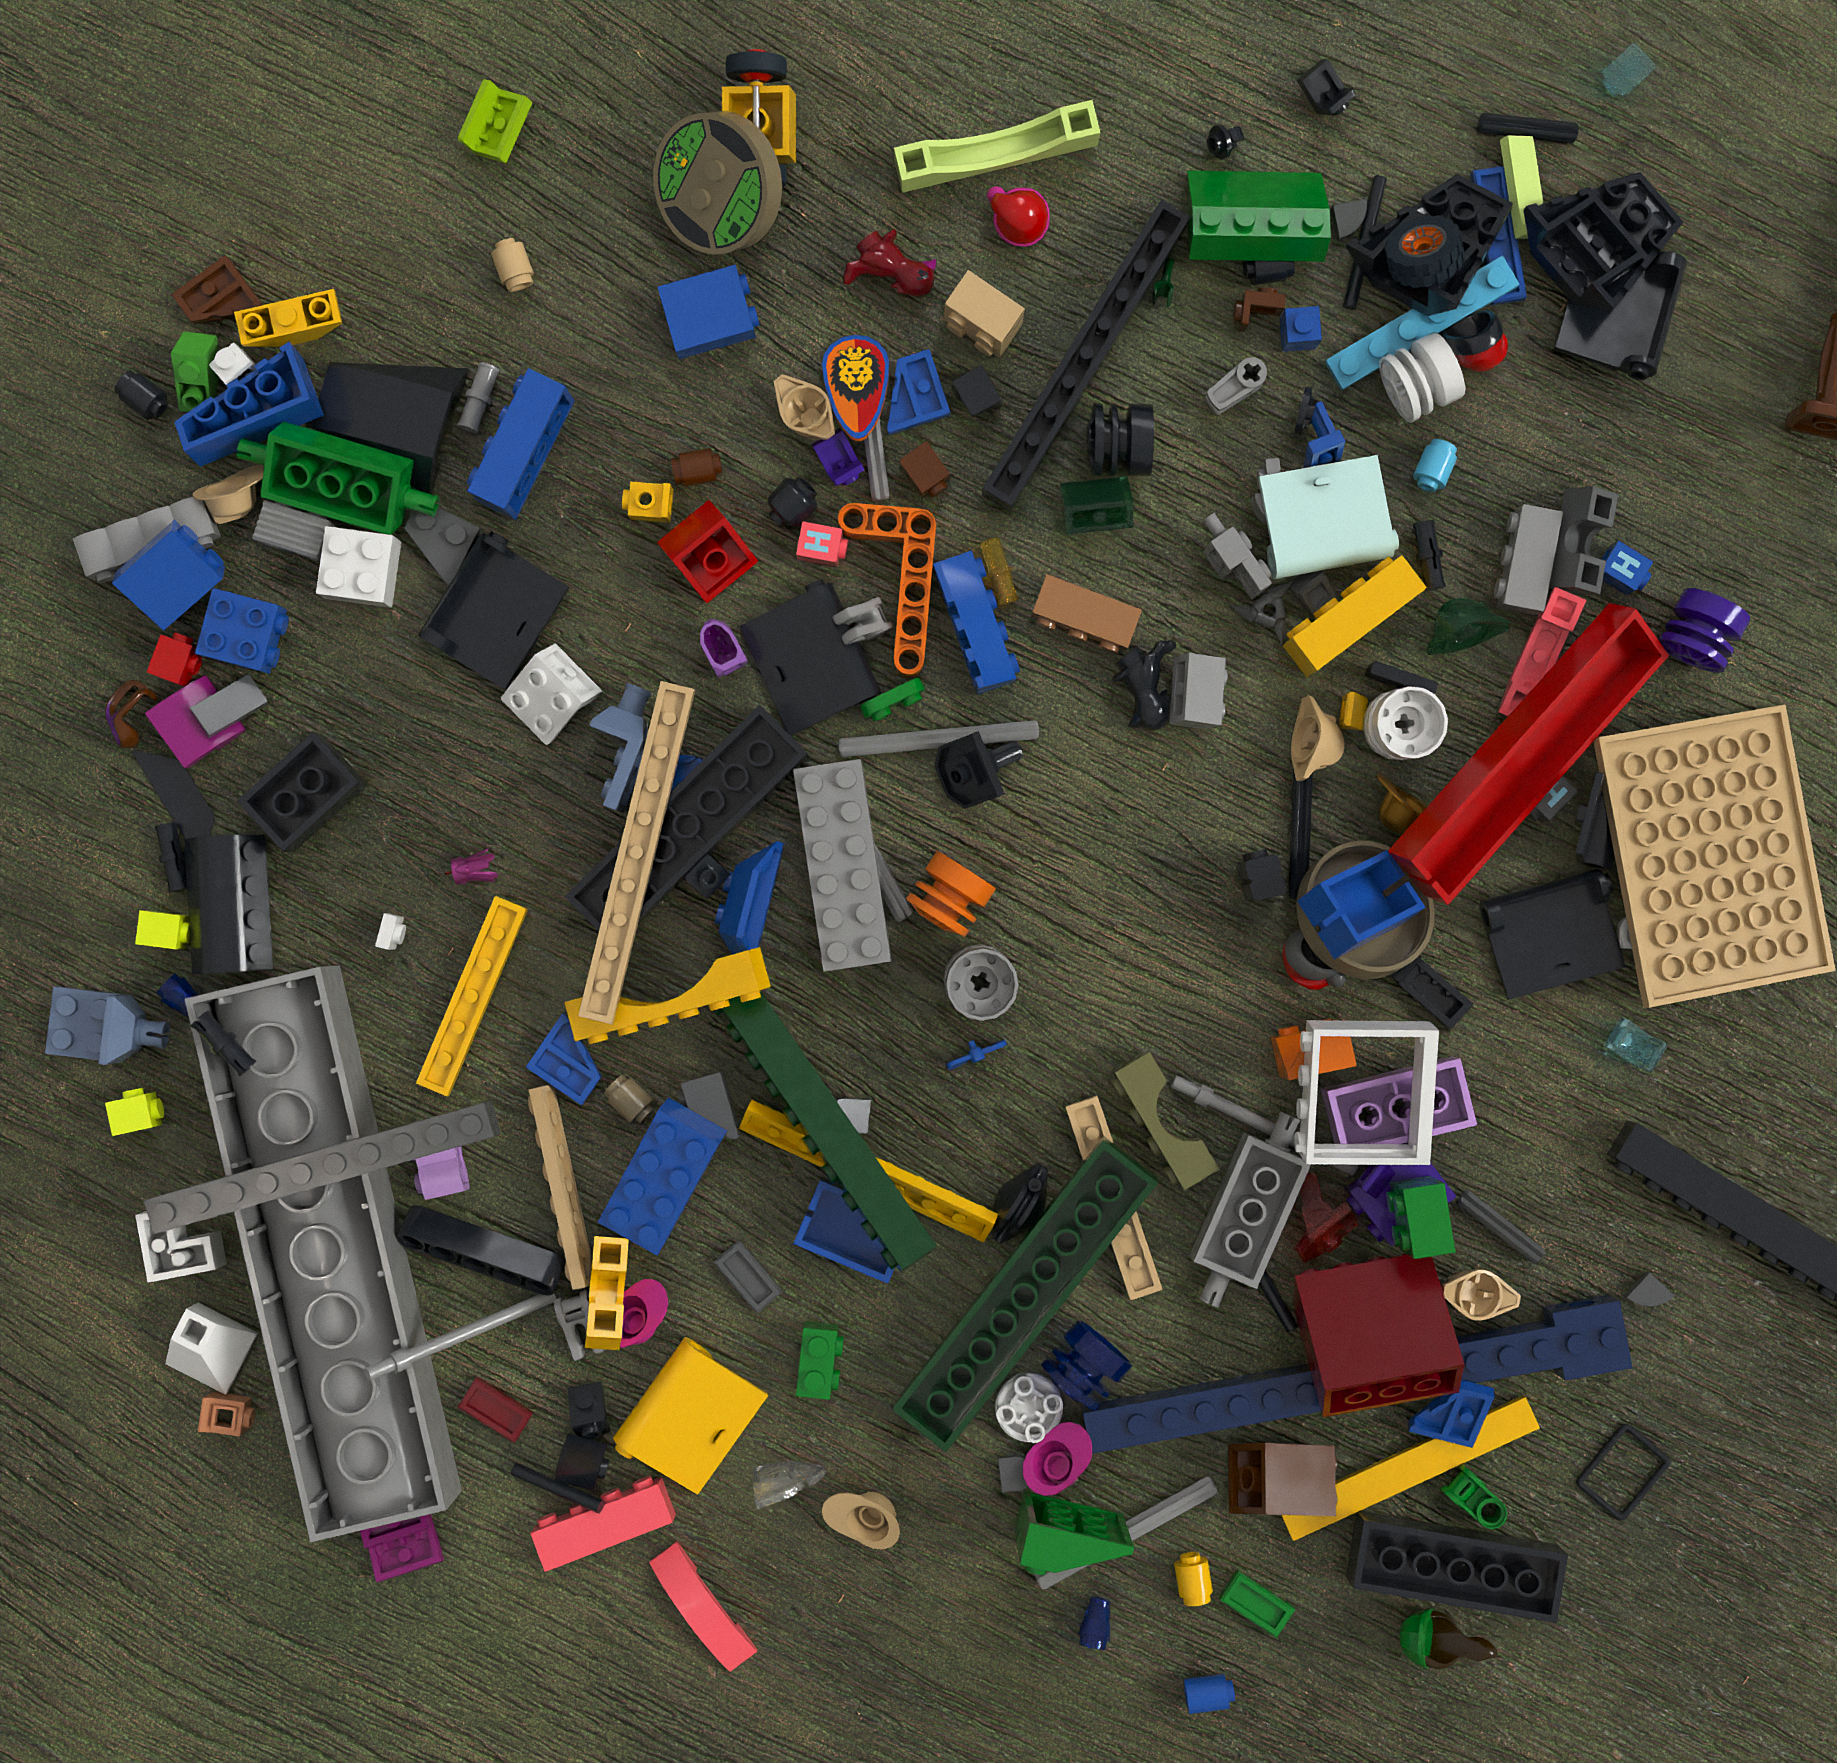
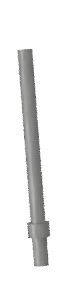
[1170,1075,1358,1176]
[364,1293,556,1381]

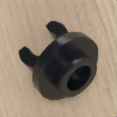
[1207,124,1245,160]

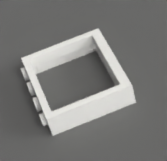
[1294,1020,1439,1165]

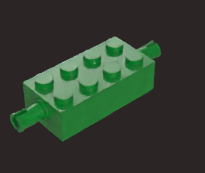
[236,421,440,535]

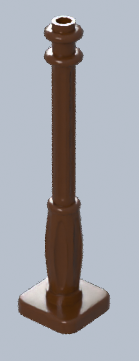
[1785,310,1837,440]

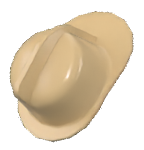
[193,465,264,524]
[822,1492,900,1550]

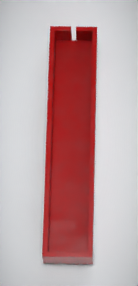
[1387,603,1669,905]

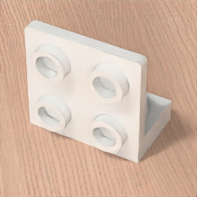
[501,643,602,745]

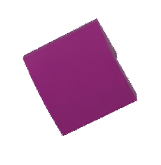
[145,675,246,769]
[360,1514,444,1582]

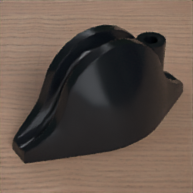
[992,1163,1048,1244]

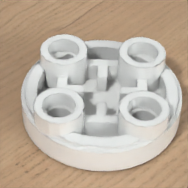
[995,1372,1063,1443]

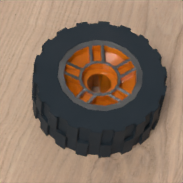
[1385,215,1465,288]

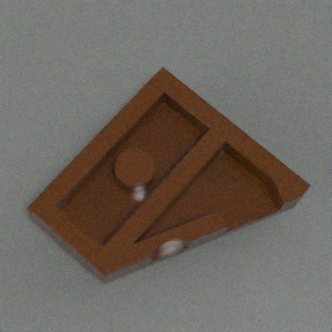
[171,255,263,325]

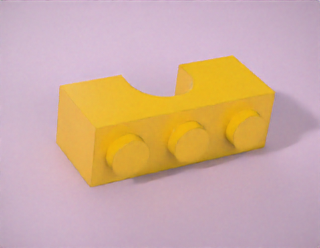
[585,1236,629,1350]

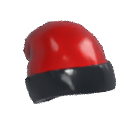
[1442,310,1508,372]

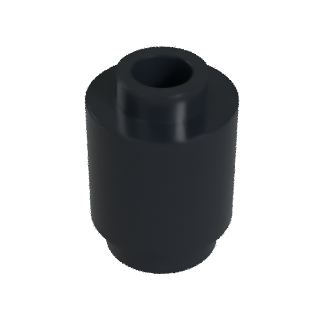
[1242,260,1295,285]
[114,371,168,420]

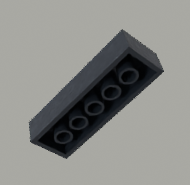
[1346,1511,1568,1623]

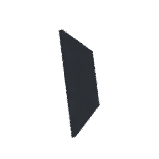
[132,750,215,839]

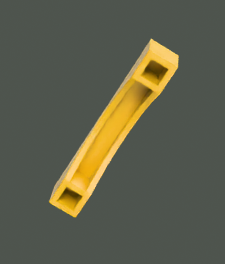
[564,947,771,1045]

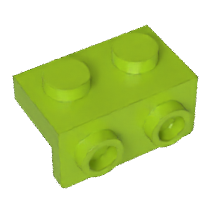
[458,79,533,164]

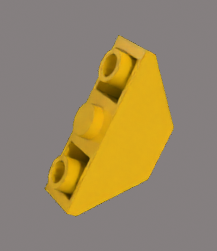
[234,289,343,347]

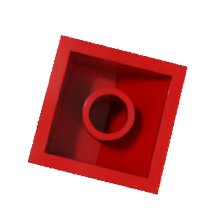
[657,500,758,604]

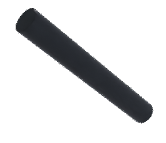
[511,1463,605,1514]

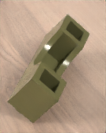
[1111,1050,1220,1190]

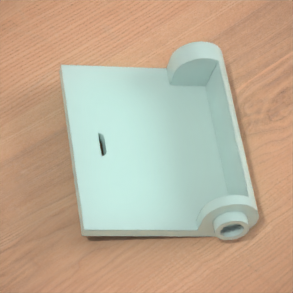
[1258,455,1399,579]

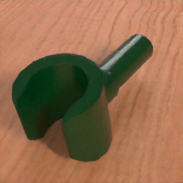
[1152,258,1175,307]

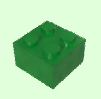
[1386,1176,1456,1259]

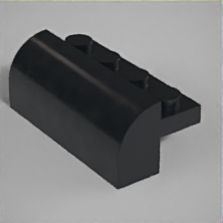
[184,835,273,974]

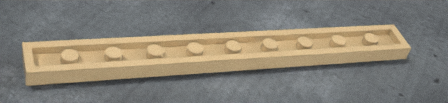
[578,681,695,1024]

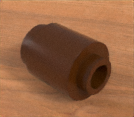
[671,448,723,487]

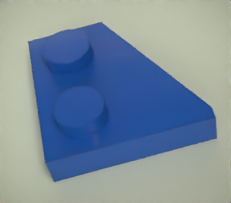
[887,349,950,435]
[526,1013,602,1105]
[1408,1380,1494,1448]

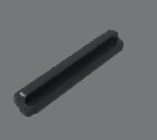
[1477,113,1579,143]

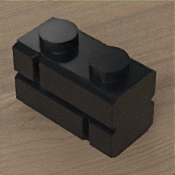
[1236,849,1287,902]

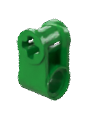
[1440,1464,1507,1529]

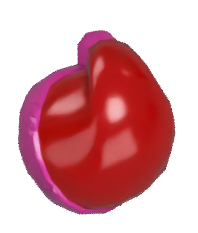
[987,186,1050,247]

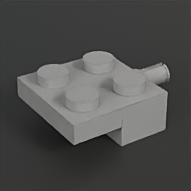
[1203,513,1272,600]

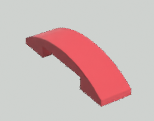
[1498,587,1587,716]
[649,1541,758,1672]

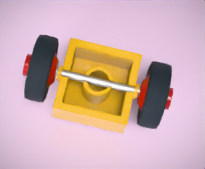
[722,49,796,187]

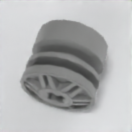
[943,944,1019,1021]

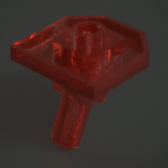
[1294,1173,1359,1263]

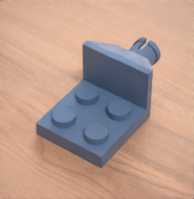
[589,683,651,813]
[45,986,170,1065]

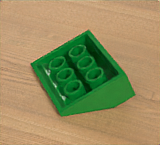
[1187,170,1331,262]
[1015,1490,1134,1575]

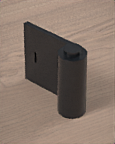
[1576,772,1615,870]

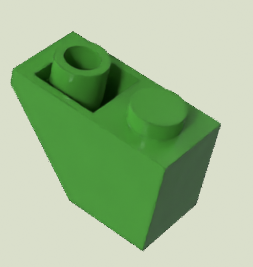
[171,331,219,412]

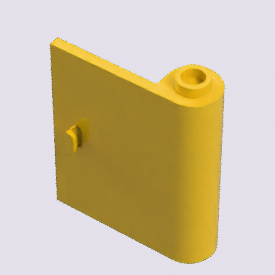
[613,1337,768,1495]

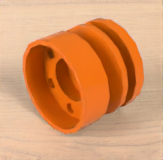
[906,851,996,938]

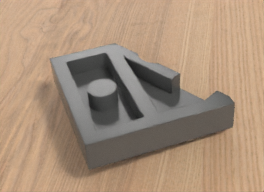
[404,507,482,585]

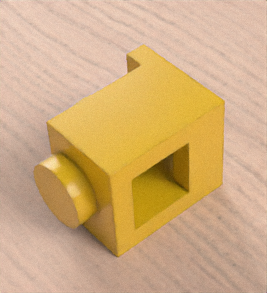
[622,481,674,523]

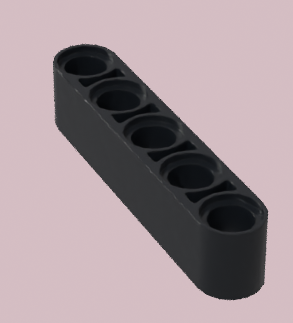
[396,1205,566,1296]

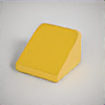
[1339,692,1368,731]

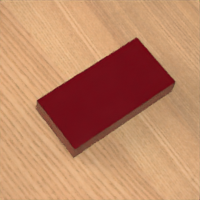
[457,1376,534,1443]

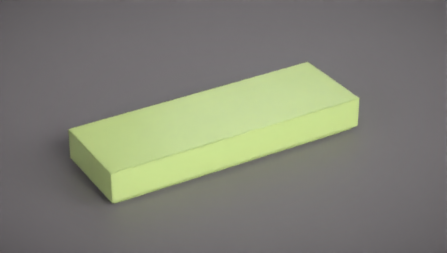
[1500,135,1543,239]

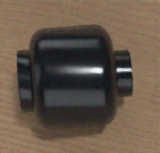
[768,476,818,527]

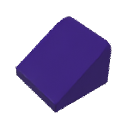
[1356,1165,1395,1199]

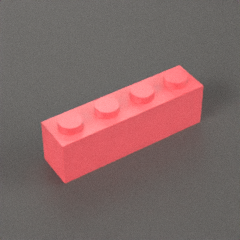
[530,1476,676,1572]

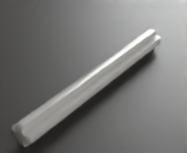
[839,720,1039,757]
[1034,1476,1218,1590]

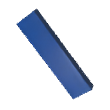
[1470,166,1527,306]

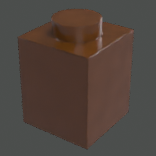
[899,441,950,499]

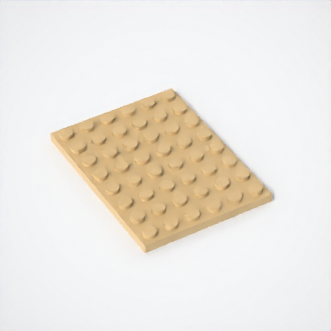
[1593,704,1836,1008]

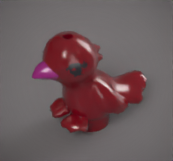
[842,229,936,297]

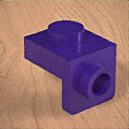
[811,428,865,486]

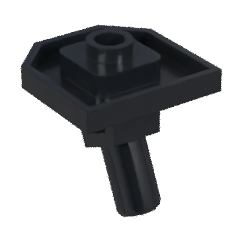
[934,731,1023,809]

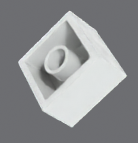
[316,526,401,608]

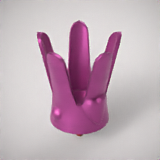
[445,847,498,885]

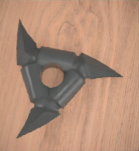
[1231,581,1294,647]

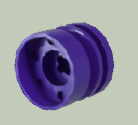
[1658,588,1750,673]

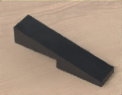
[1388,955,1473,1032]

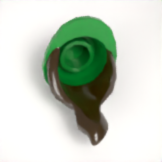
[1399,1608,1498,1669]

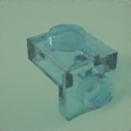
[1601,42,1657,97]
[1604,1017,1668,1073]

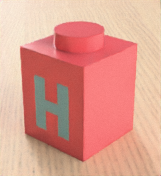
[796,521,848,567]

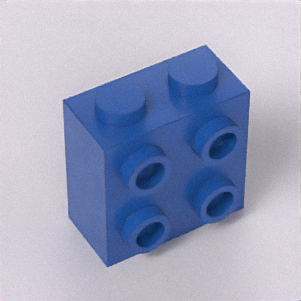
[195,588,289,674]

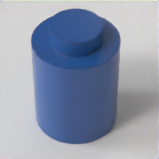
[1183,1674,1235,1714]

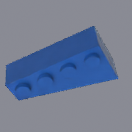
[174,341,324,467]

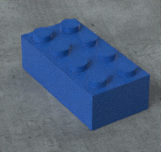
[467,368,575,521]
[598,1097,727,1255]

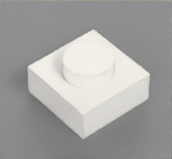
[375,913,406,950]

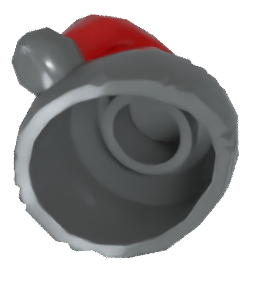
[1282,928,1346,990]

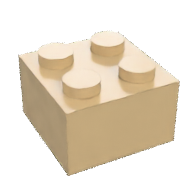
[944,270,1025,358]

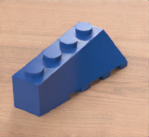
[933,550,1020,695]

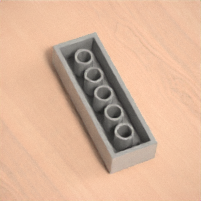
[793,759,892,972]

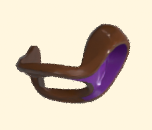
[105,680,158,748]

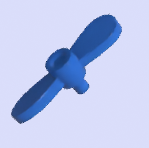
[946,1039,1007,1070]

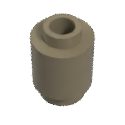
[604,1074,654,1124]

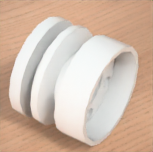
[1379,332,1465,423]
[1362,686,1448,760]

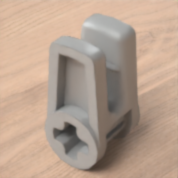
[1204,357,1267,415]
[832,597,894,645]
[554,1289,605,1361]

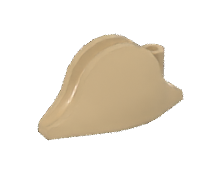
[774,374,835,441]
[1291,695,1344,781]
[1442,1269,1521,1321]

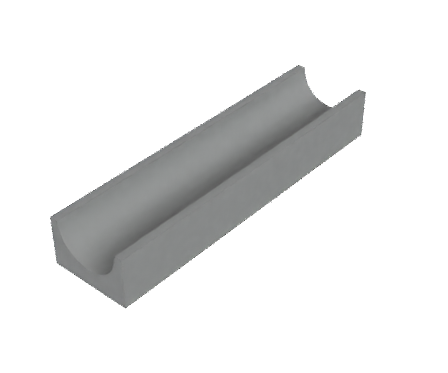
[185,965,462,1542]

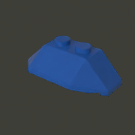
[715,841,785,955]

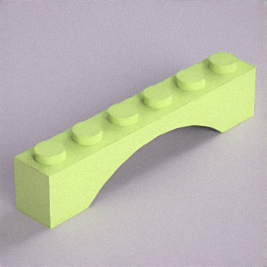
[894,100,1100,193]

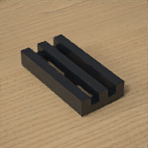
[1364,661,1438,694]

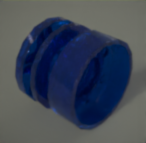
[1041,1319,1133,1411]

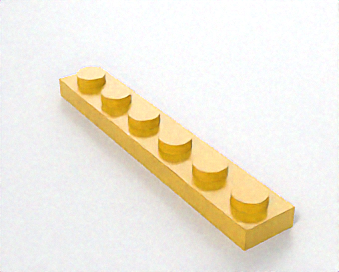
[416,896,528,1096]

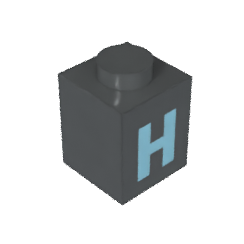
[1528,776,1578,822]

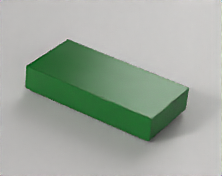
[1219,1569,1295,1638]

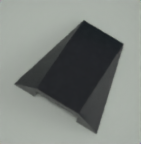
[1523,172,1683,312]
[1346,174,1513,316]
[311,362,469,494]

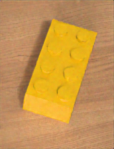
[1283,555,1427,678]

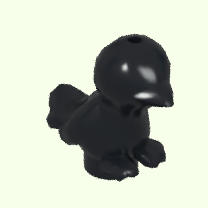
[1112,640,1176,731]

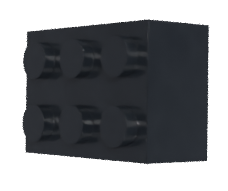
[237,732,368,853]

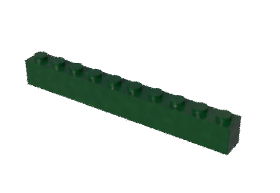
[713,991,937,1273]

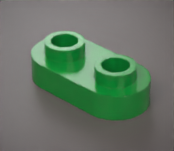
[859,677,926,722]

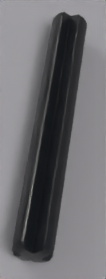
[1288,769,1313,899]

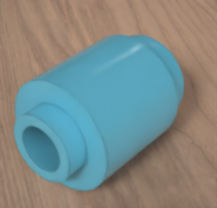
[1413,439,1457,492]

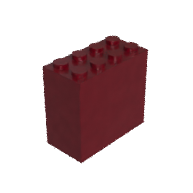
[1293,1253,1465,1417]

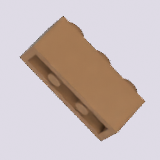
[1031,575,1142,654]

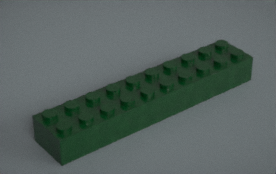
[892,1136,1158,1452]

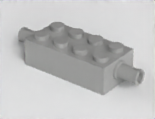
[1189,1111,1311,1308]

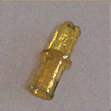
[980,537,1019,606]

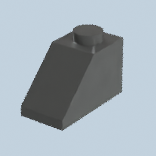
[678,1070,741,1139]

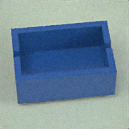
[1297,850,1426,960]
[793,1176,895,1284]

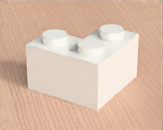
[135,1211,227,1282]

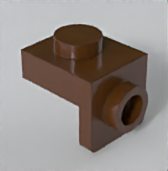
[1233,288,1286,332]

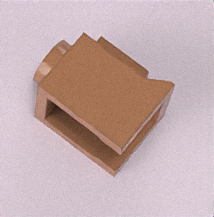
[198,1391,255,1437]

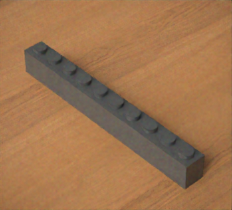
[144,1100,501,1234]

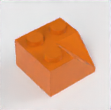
[1271,1018,1357,1080]

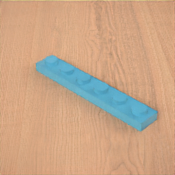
[1325,256,1520,391]

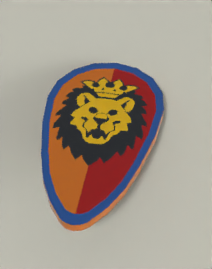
[822,335,889,441]

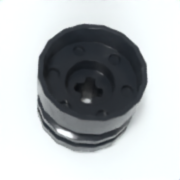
[1087,403,1154,476]

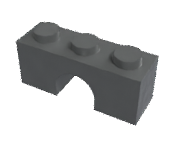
[1548,486,1618,595]

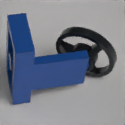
[1295,386,1345,468]

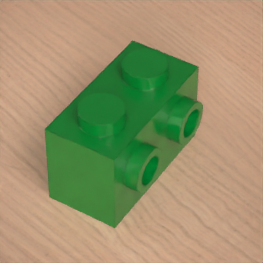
[796,1321,844,1400]

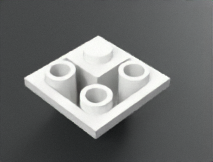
[166,1302,258,1395]

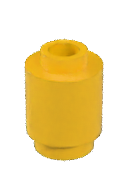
[1174,1552,1213,1606]

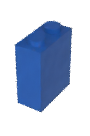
[657,264,760,359]
[112,519,225,631]

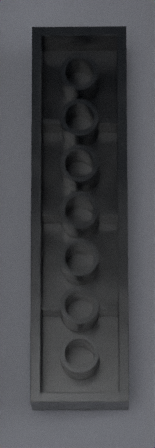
[564,705,809,931]

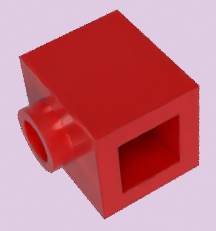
[147,632,202,686]

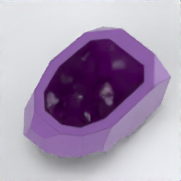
[700,619,748,678]

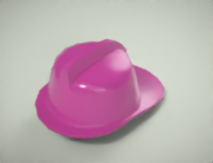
[620,1279,668,1348]
[1023,1422,1092,1496]

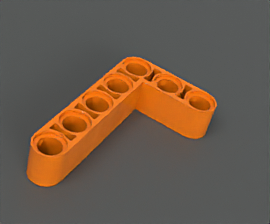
[838,503,936,678]

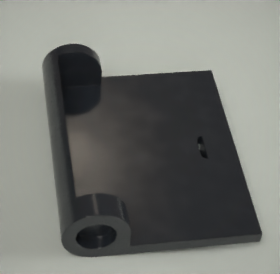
[1553,251,1687,380]
[417,531,570,690]
[740,579,882,736]
[1480,869,1626,1000]

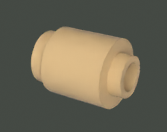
[491,238,534,292]

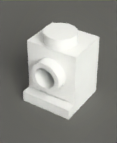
[209,342,256,385]

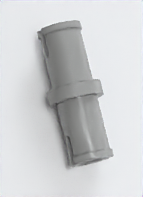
[457,362,500,434]

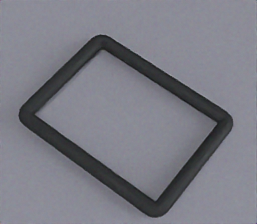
[1576,1423,1671,1521]

